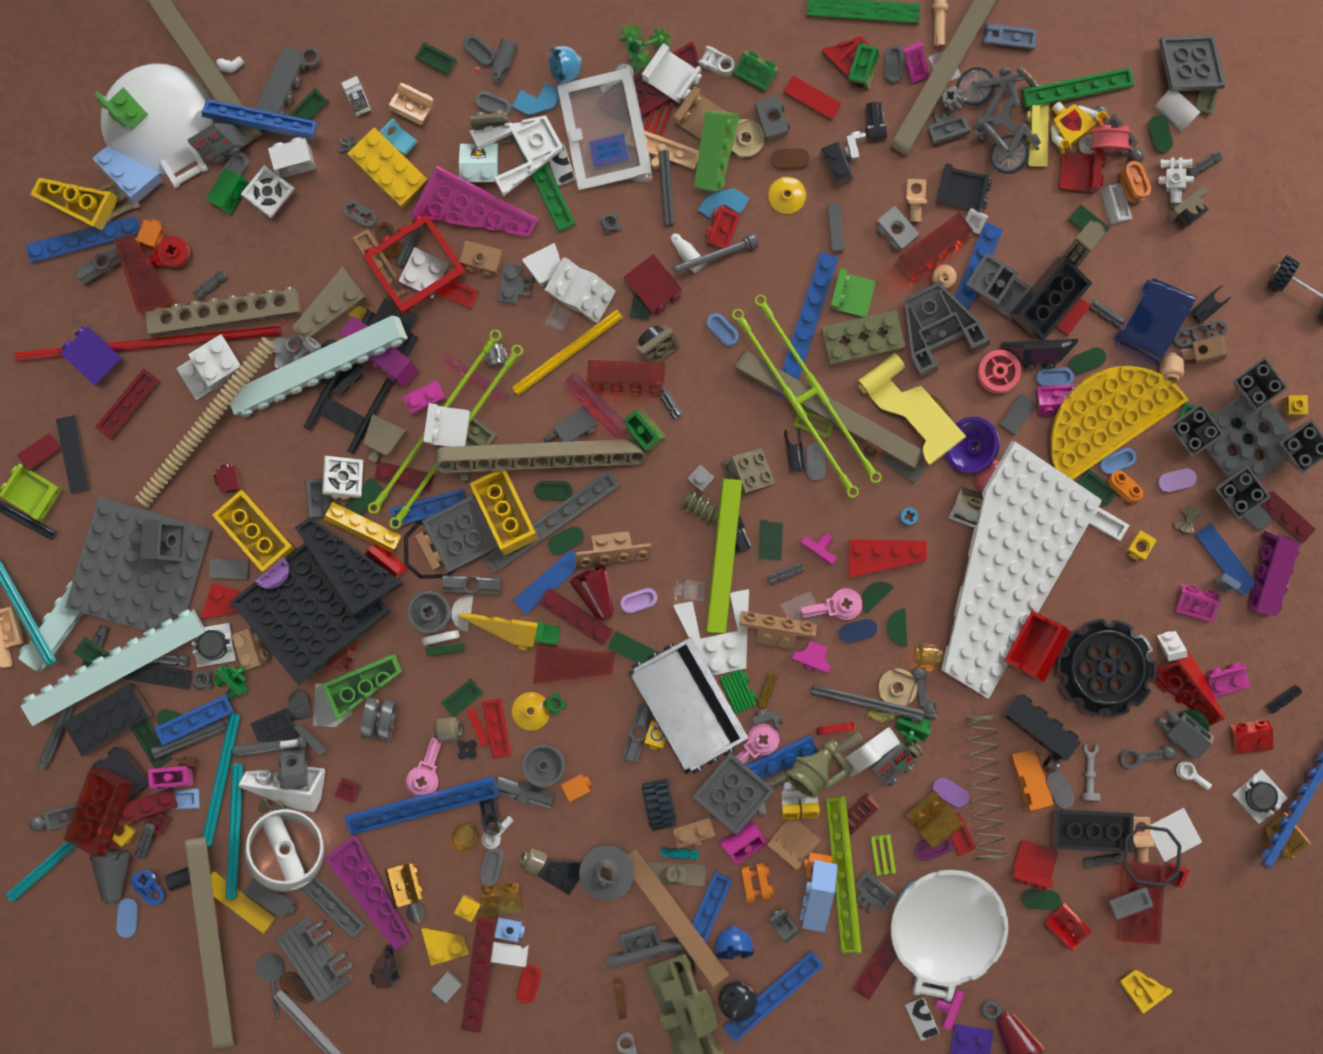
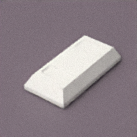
[1089,507,1129,541]

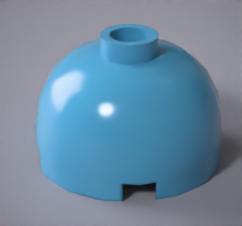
[549,46,582,85]

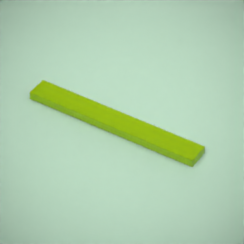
[706,478,742,633]
[825,796,862,954]

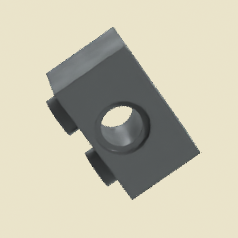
[754,95,790,142]
[278,746,308,790]

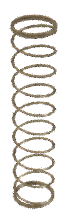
[966,716,1007,860]

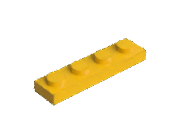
[323,502,401,553]

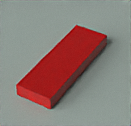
[783,75,842,121]
[482,698,512,759]

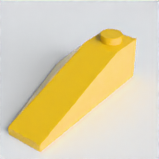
[459,613,538,651]

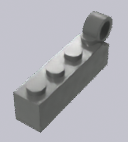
[255,45,321,115]

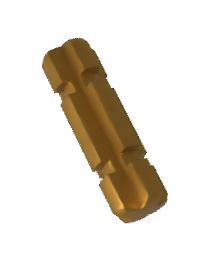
[757,672,778,709]

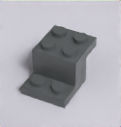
[965,252,1032,320]

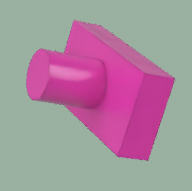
[903,42,930,83]
[800,533,837,566]
[935,990,965,1030]

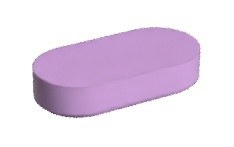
[1158,469,1197,493]
[620,588,657,614]

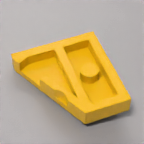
[421,928,469,966]
[1119,970,1172,1014]

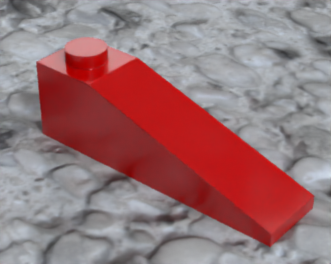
[1155,649,1225,726]

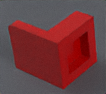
[1160,862,1190,888]

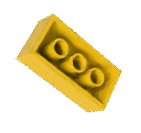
[347,127,428,211]
[469,470,539,556]
[212,490,295,573]

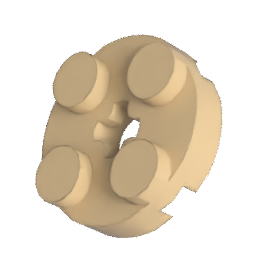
[731,119,765,158]
[878,669,917,706]

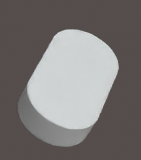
[421,630,460,646]

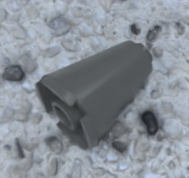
[89,849,129,904]

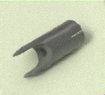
[491,39,517,84]

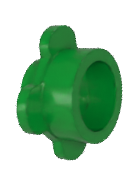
[543,692,567,715]

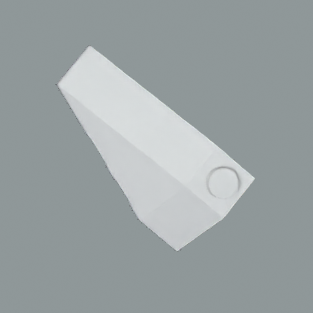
[239,766,325,812]

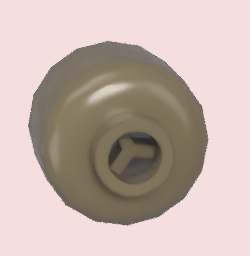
[433,717,463,743]
[519,848,547,877]

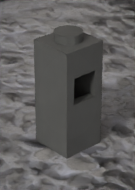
[244,878,296,919]

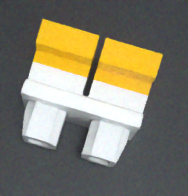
[781,782,820,820]

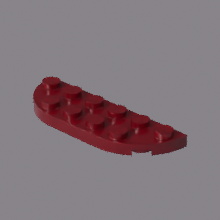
[597,41,698,119]

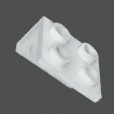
[423,403,470,447]

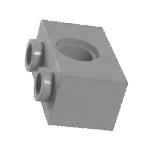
[876,206,919,252]

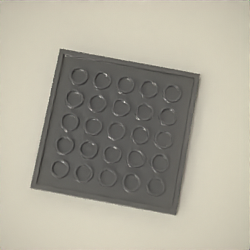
[65,497,211,631]

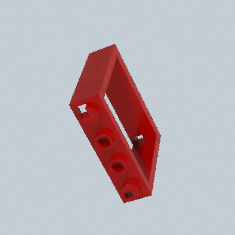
[363,215,465,316]

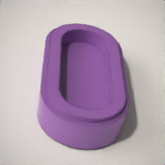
[932,778,969,807]

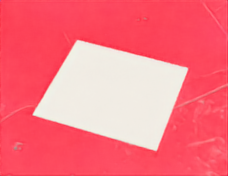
[313,684,353,727]
[1150,808,1202,862]

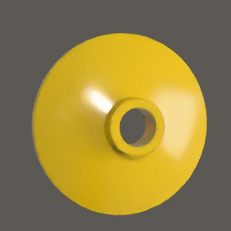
[768,177,806,214]
[512,692,550,731]

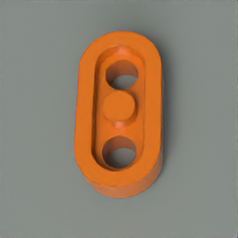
[1108,470,1143,504]

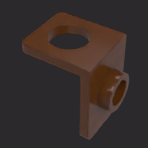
[176,756,200,783]

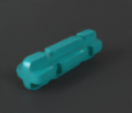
[660,847,699,860]

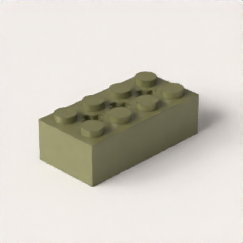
[821,310,905,367]

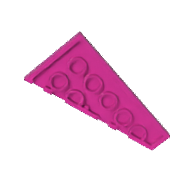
[410,166,538,237]

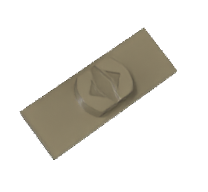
[648,862,706,886]

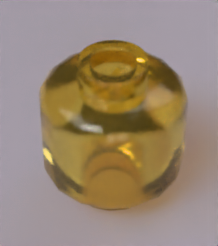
[914,643,944,669]
[450,822,479,853]

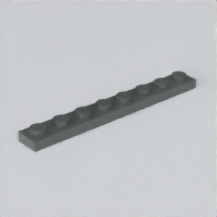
[483,470,620,574]

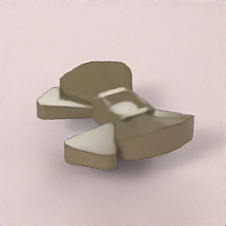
[1174,507,1201,534]
[258,798,285,814]

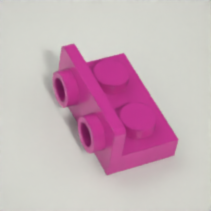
[1036,384,1075,417]
[1175,585,1220,622]
[1205,662,1250,697]

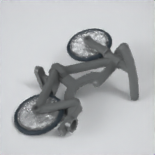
[957,67,1041,174]

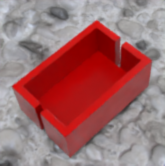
[1004,611,1071,683]

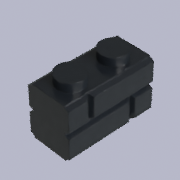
[820,142,853,188]

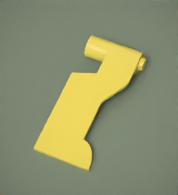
[857,353,966,466]

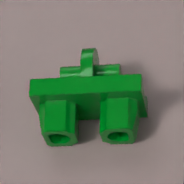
[212,664,250,700]
[894,716,931,745]

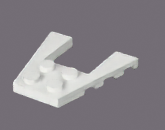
[469,116,563,196]
[673,589,749,676]

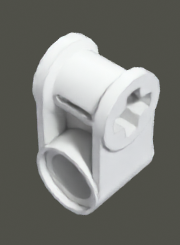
[698,46,734,78]

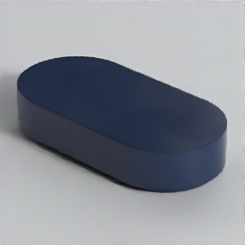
[839,619,877,643]

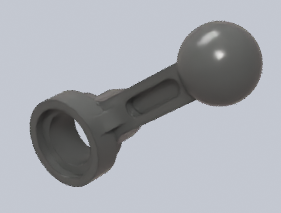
[912,666,938,720]
[1120,745,1177,769]

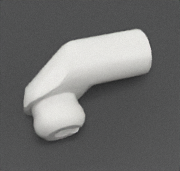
[216,56,245,74]

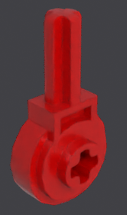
[132,236,190,274]

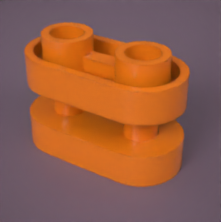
[1119,161,1151,204]
[741,862,774,905]

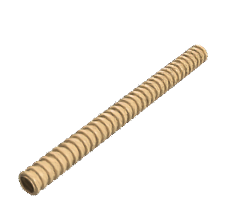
[135,337,276,508]

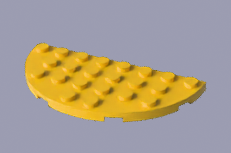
[1050,366,1188,480]

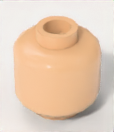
[931,264,957,289]
[1159,353,1184,383]

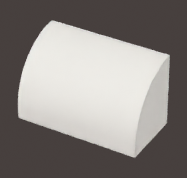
[1154,90,1200,133]

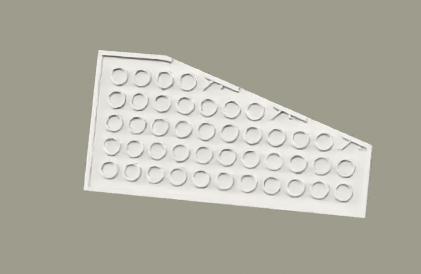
[941,441,1101,699]

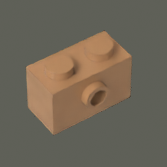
[459,240,503,277]
[672,817,715,848]

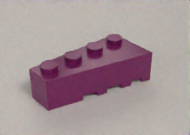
[339,316,419,388]
[1249,530,1301,617]

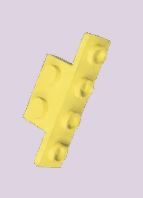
[1026,104,1049,167]

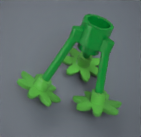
[619,22,671,73]

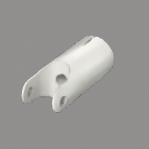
[671,233,706,274]

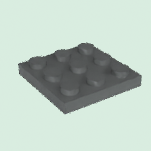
[1159,35,1226,91]
[422,495,499,573]
[692,752,775,835]

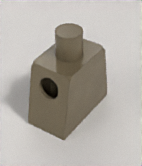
[363,414,407,463]

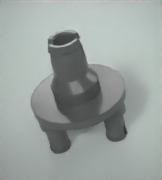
[579,845,634,901]

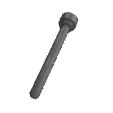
[673,233,759,273]

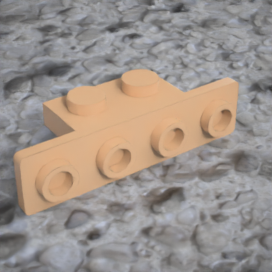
[0,605,24,668]

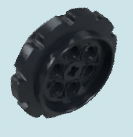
[1056,619,1156,718]

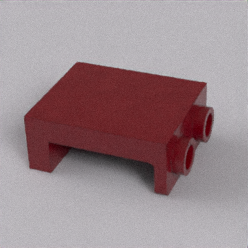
[624,254,682,315]

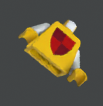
[1051,102,1109,154]

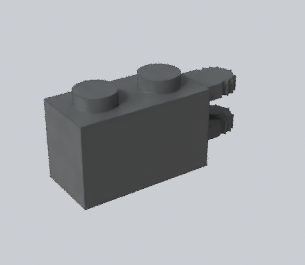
[544,405,598,443]
[1157,709,1215,760]

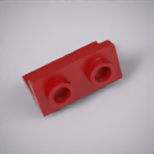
[704,205,740,249]
[1230,720,1274,755]
[1045,903,1092,951]

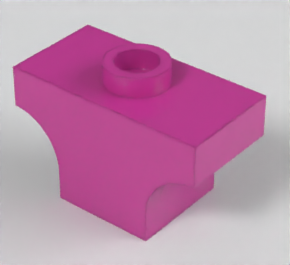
[792,641,831,674]

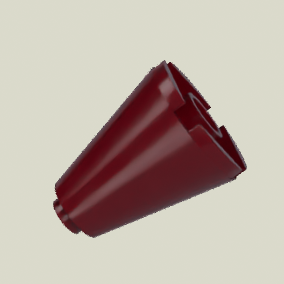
[569,565,614,621]
[996,1012,1045,1054]

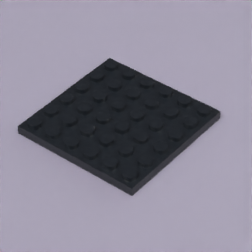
[230,543,391,686]

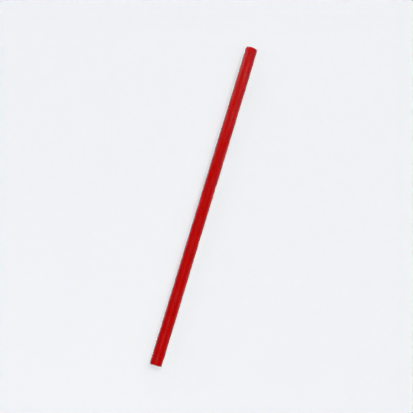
[14,326,281,362]

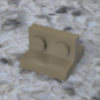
[949,486,983,528]

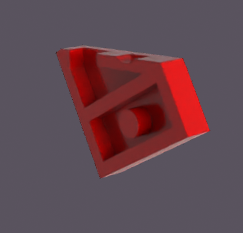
[822,36,871,77]
[201,582,241,619]

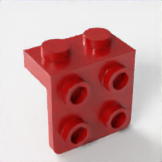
[1059,150,1106,193]
[1011,840,1058,891]

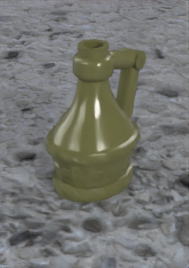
[786,739,853,798]

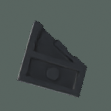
[250,708,299,742]
[537,859,582,895]

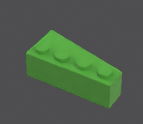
[694,110,740,191]
[322,653,403,720]

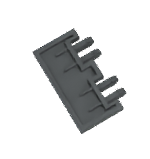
[275,916,353,1004]

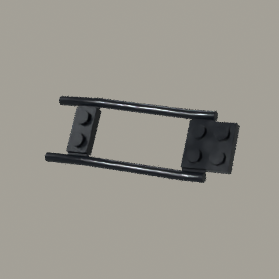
[303,297,419,454]

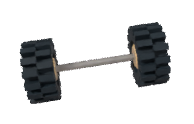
[1268,255,1323,317]

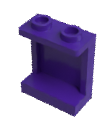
[61,326,122,385]

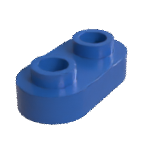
[130,873,165,906]

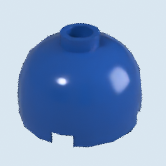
[715,926,753,960]

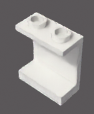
[642,43,702,104]

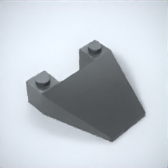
[904,282,990,379]

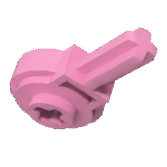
[801,588,862,620]
[736,723,779,764]
[406,737,442,797]

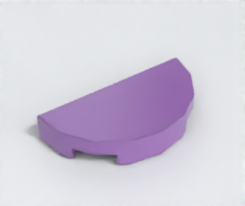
[254,556,289,589]

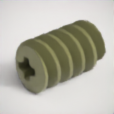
[680,489,719,527]

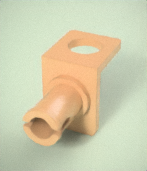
[906,179,927,222]
[1133,817,1154,863]

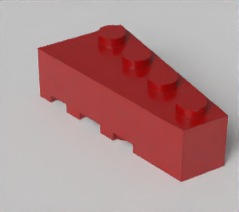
[848,539,927,579]

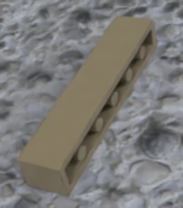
[1062,220,1106,268]

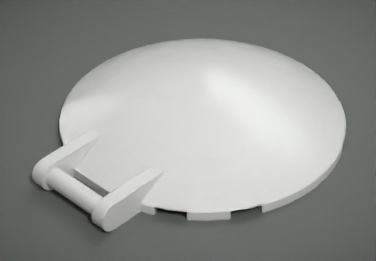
[101,64,213,188]
[891,870,1008,1002]

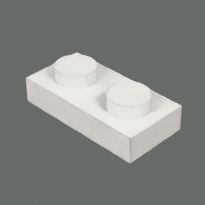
[1157,631,1188,661]

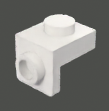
[844,131,866,163]

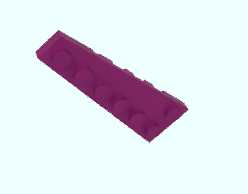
[324,834,412,951]

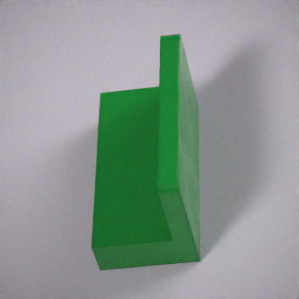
[848,43,880,89]
[206,168,249,215]

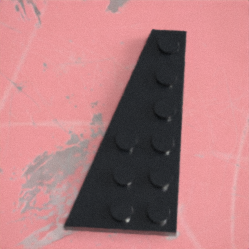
[294,517,404,617]

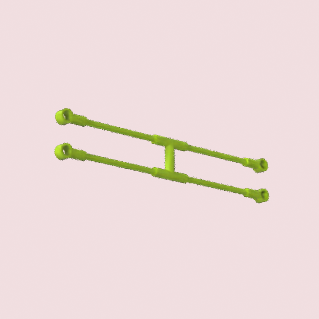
[732,295,881,498]
[368,330,524,529]

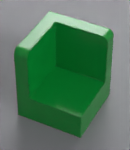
[534,622,560,645]

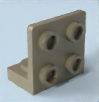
[469,110,512,145]
[721,448,775,496]

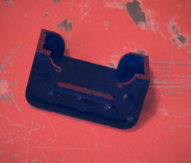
[1115,277,1197,367]

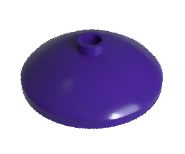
[945,417,1000,474]

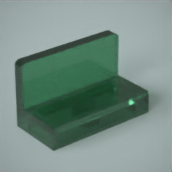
[758,520,783,561]

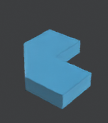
[512,82,560,116]
[698,188,750,220]

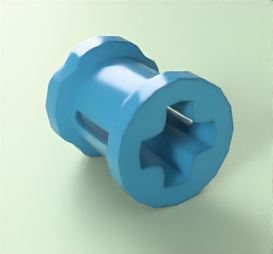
[899,508,918,527]

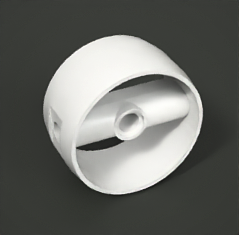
[245,809,324,892]

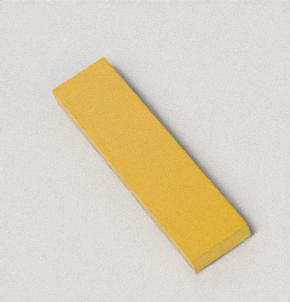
[211,871,276,934]

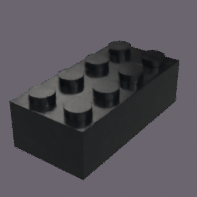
[1009,257,1093,340]
[63,683,154,756]
[1000,694,1081,761]
[1051,810,1134,853]

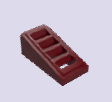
[847,793,880,835]

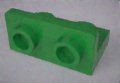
[733,50,779,91]

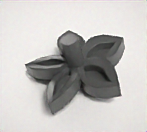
[337,135,356,155]

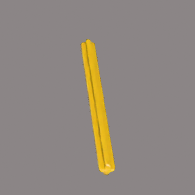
[512,310,622,396]

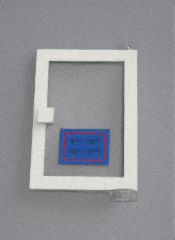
[557,65,653,191]

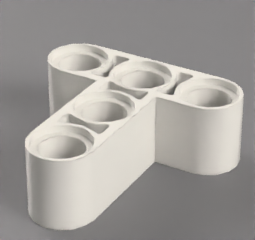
[844,727,901,777]

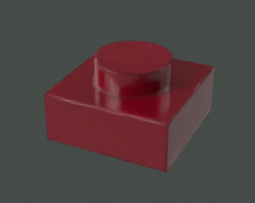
[334,778,360,803]
[143,813,171,835]

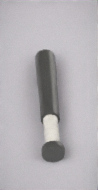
[232,736,306,758]

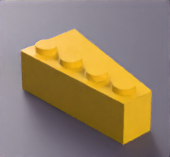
[30,178,119,231]

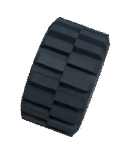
[642,779,677,831]

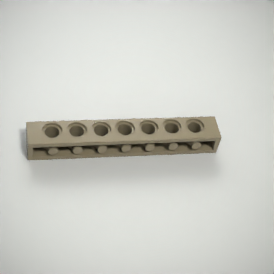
[145,287,302,337]

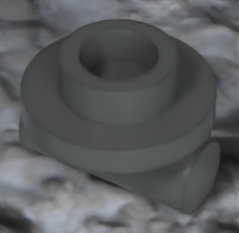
[406,903,425,924]

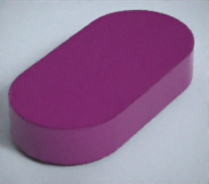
[915,837,953,861]

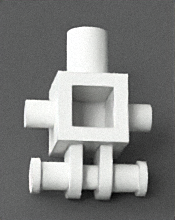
[1159,157,1194,205]

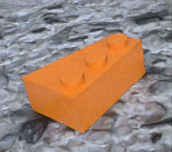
[1010,748,1054,811]

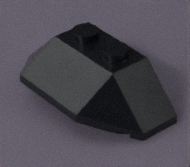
[999,338,1078,370]

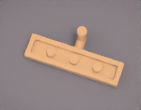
[625,125,699,170]

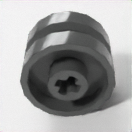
[407,591,452,635]
[361,697,396,743]
[522,744,566,787]

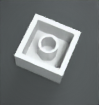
[268,137,316,178]

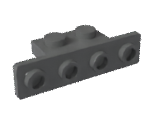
[604,925,682,969]

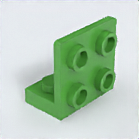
[94,87,149,130]
[830,268,876,317]

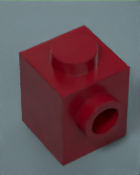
[214,464,242,494]

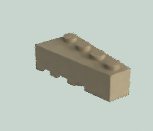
[292,267,367,341]

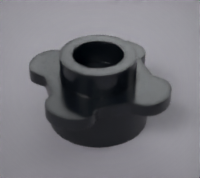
[457,740,477,759]

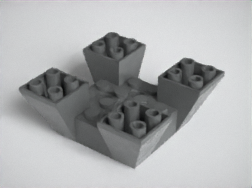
[1169,357,1323,520]

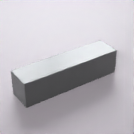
[827,203,844,253]

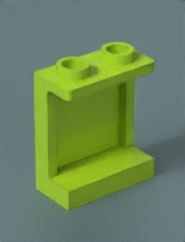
[0,464,62,522]

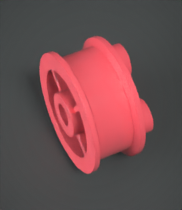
[1089,125,1132,152]
[977,350,1021,394]

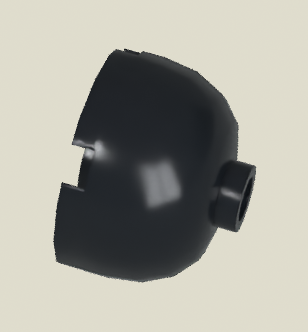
[718,981,758,1022]

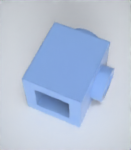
[495,917,525,942]

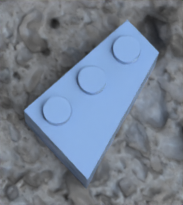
[93,146,162,205]
[799,860,838,932]

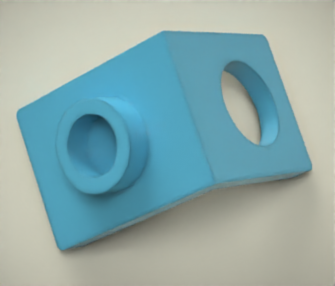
[380,119,417,155]

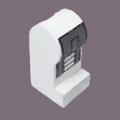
[342,76,371,116]

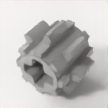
[941,86,966,111]
[484,344,507,366]

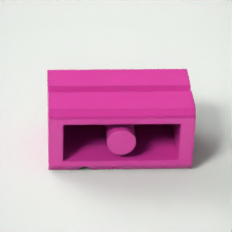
[402,381,447,416]
[148,766,193,789]
[719,821,767,866]

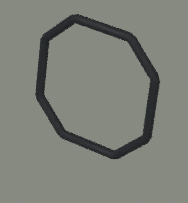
[404,521,457,579]
[1123,825,1181,887]

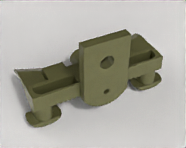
[643,949,724,1054]

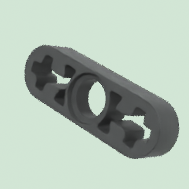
[1172,320,1228,348]

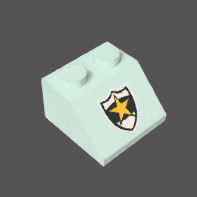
[459,143,499,182]

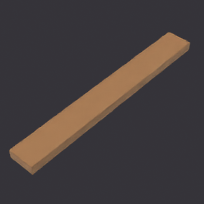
[628,849,730,987]

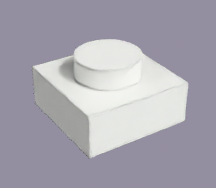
[962,208,988,234]

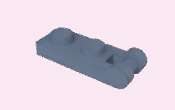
[982,23,1037,50]

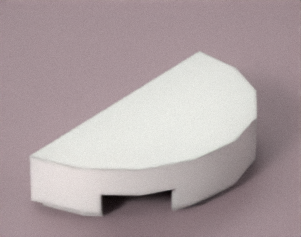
[452,594,474,633]

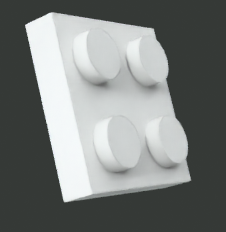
[398,247,449,298]

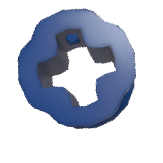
[134,870,156,888]

